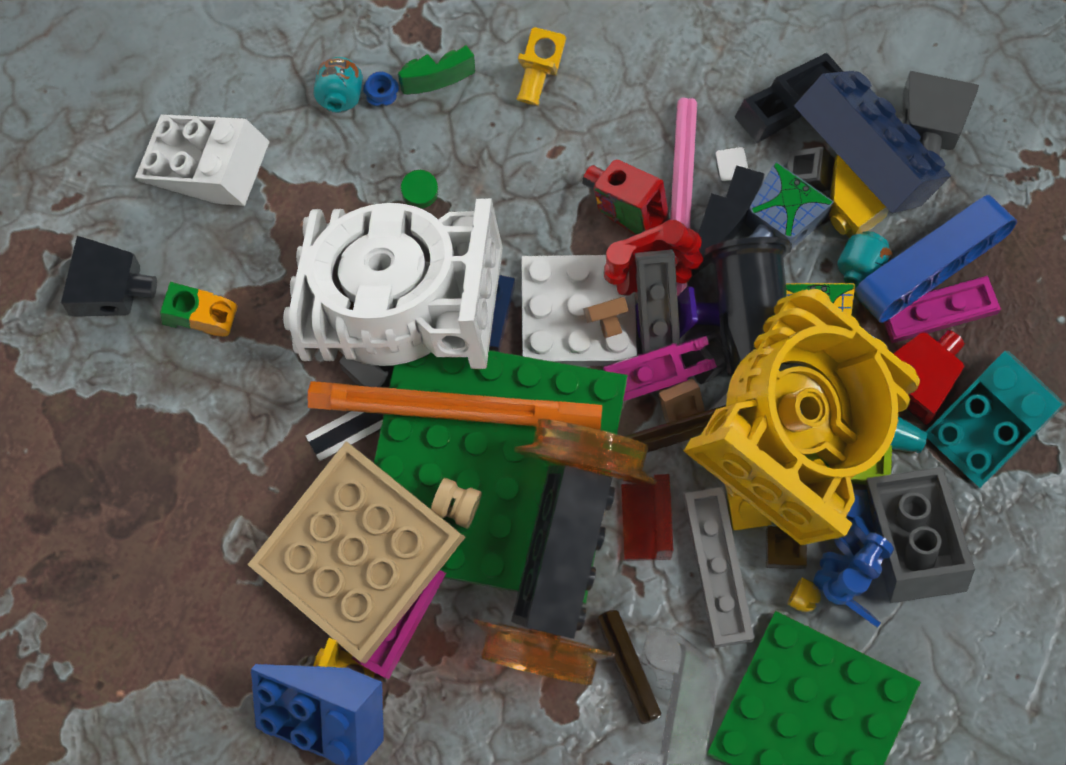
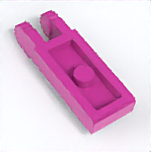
[603,336,717,401]

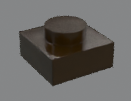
[766,526,807,569]

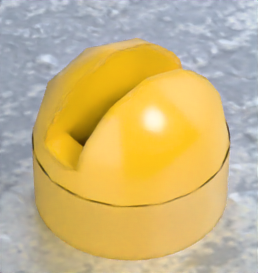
[787,577,821,612]

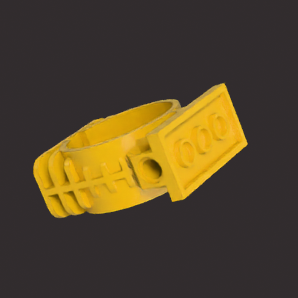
[684,289,920,545]

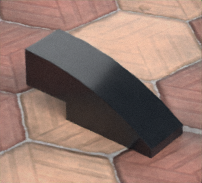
[734,52,844,143]
[691,165,765,275]

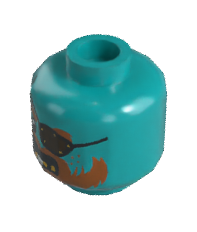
[313,57,363,112]
[837,231,893,288]

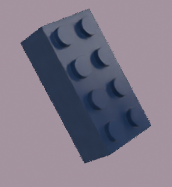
[794,71,951,214]

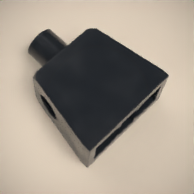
[61,236,157,317]

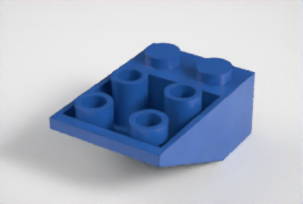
[251,664,384,765]

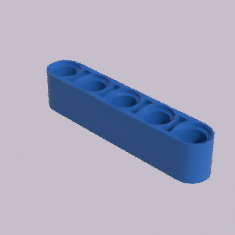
[854,195,1017,323]

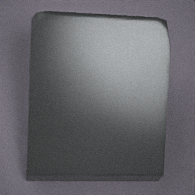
[787,147,833,191]
[681,330,727,384]

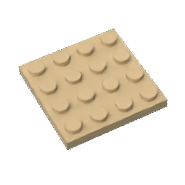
[247,441,465,664]

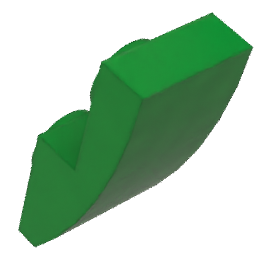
[398,45,475,95]

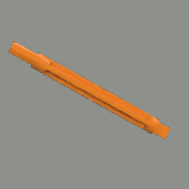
[307,381,602,432]

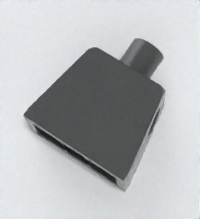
[903,71,979,155]

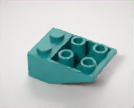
[926,351,1066,488]

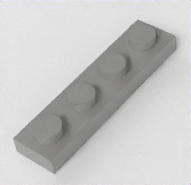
[684,487,754,648]

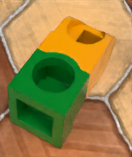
[160,282,238,337]

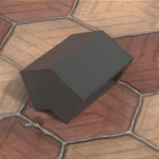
[339,355,393,388]

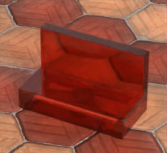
[621,474,673,561]

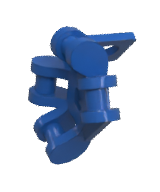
[813,516,894,628]

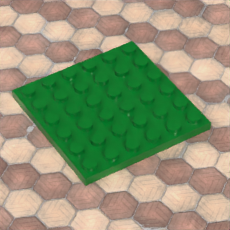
[374,350,628,605]

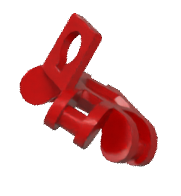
[603,219,703,296]

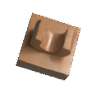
[583,297,629,338]
[659,378,705,423]

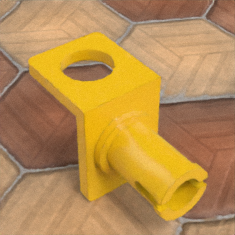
[517,27,566,106]

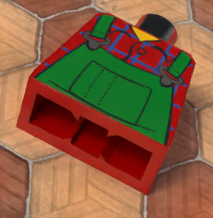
[582,159,669,235]

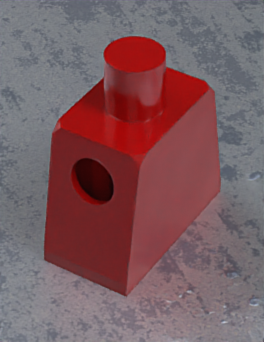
[893,330,965,426]

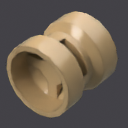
[431,478,482,529]

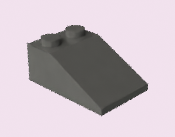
[866,467,975,603]

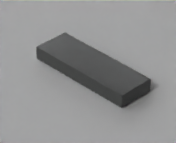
[635,249,680,354]

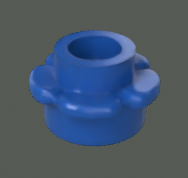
[363,72,399,106]

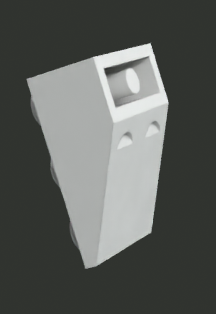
[135,115,270,206]

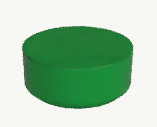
[401,170,438,209]

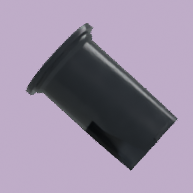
[704,237,792,375]

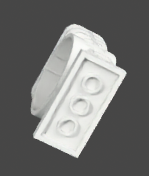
[283,198,503,369]

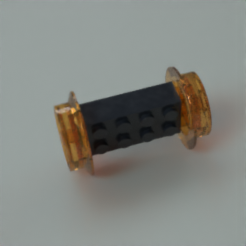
[472,419,657,685]

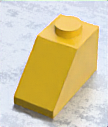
[829,154,889,238]

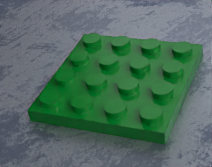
[706,611,921,765]

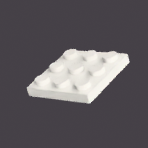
[522,255,637,366]

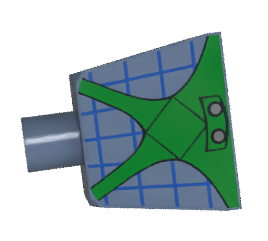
[745,162,834,249]

